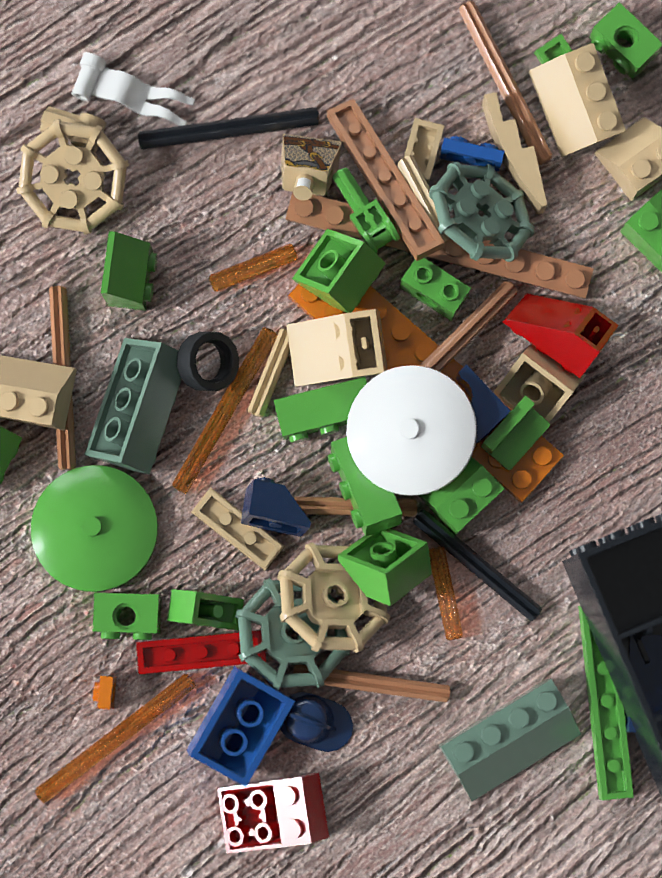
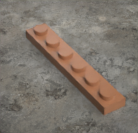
[327,98,445,261]

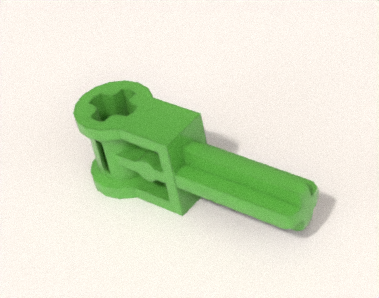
[333,168,400,254]

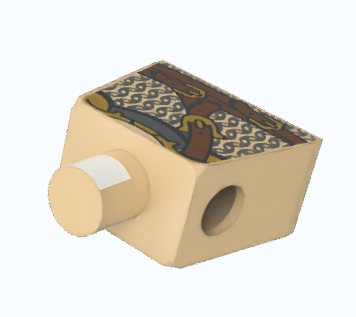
[281,134,341,201]

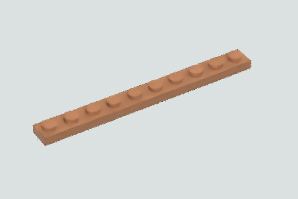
[285,192,594,299]

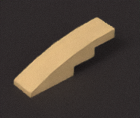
[482,92,547,214]
[400,118,445,185]

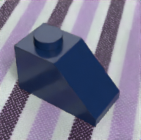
[241,477,311,537]

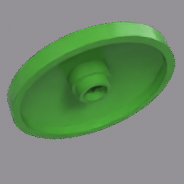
[31,465,159,592]

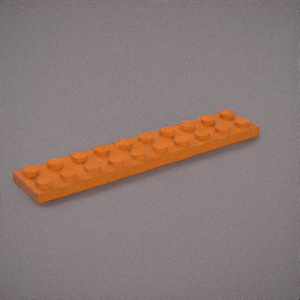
[288,284,564,503]

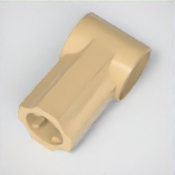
[40,106,106,153]

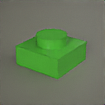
[534,34,572,64]

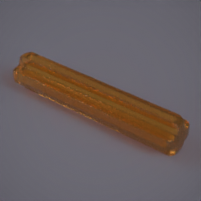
[209,244,297,292]
[429,546,463,641]

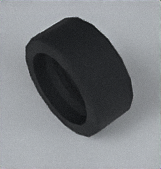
[177,331,239,391]

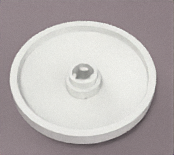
[347,366,477,495]

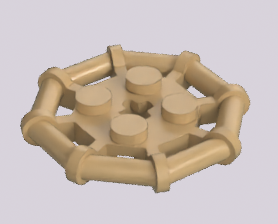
[16,119,129,235]
[277,542,390,653]

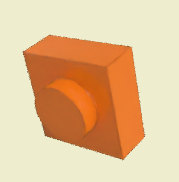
[93,676,117,709]

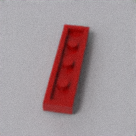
[136,630,267,675]

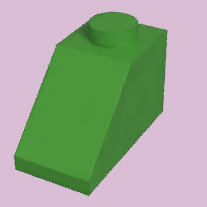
[167,589,244,631]

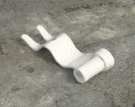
[72,52,195,126]

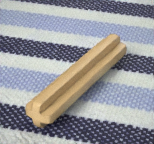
[398,155,450,241]
[248,328,290,418]

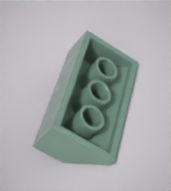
[84,338,182,474]
[438,679,581,801]

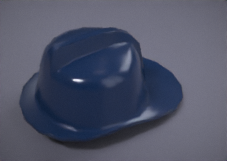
[280,692,353,752]

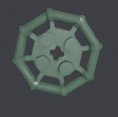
[429,162,535,262]
[235,576,351,690]

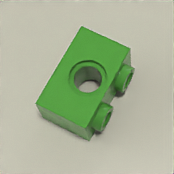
[589,2,662,80]
[400,258,471,321]
[93,593,162,640]

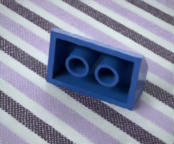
[186,666,295,787]

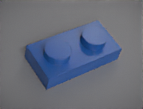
[440,136,505,172]

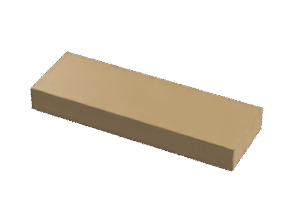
[191,487,285,571]

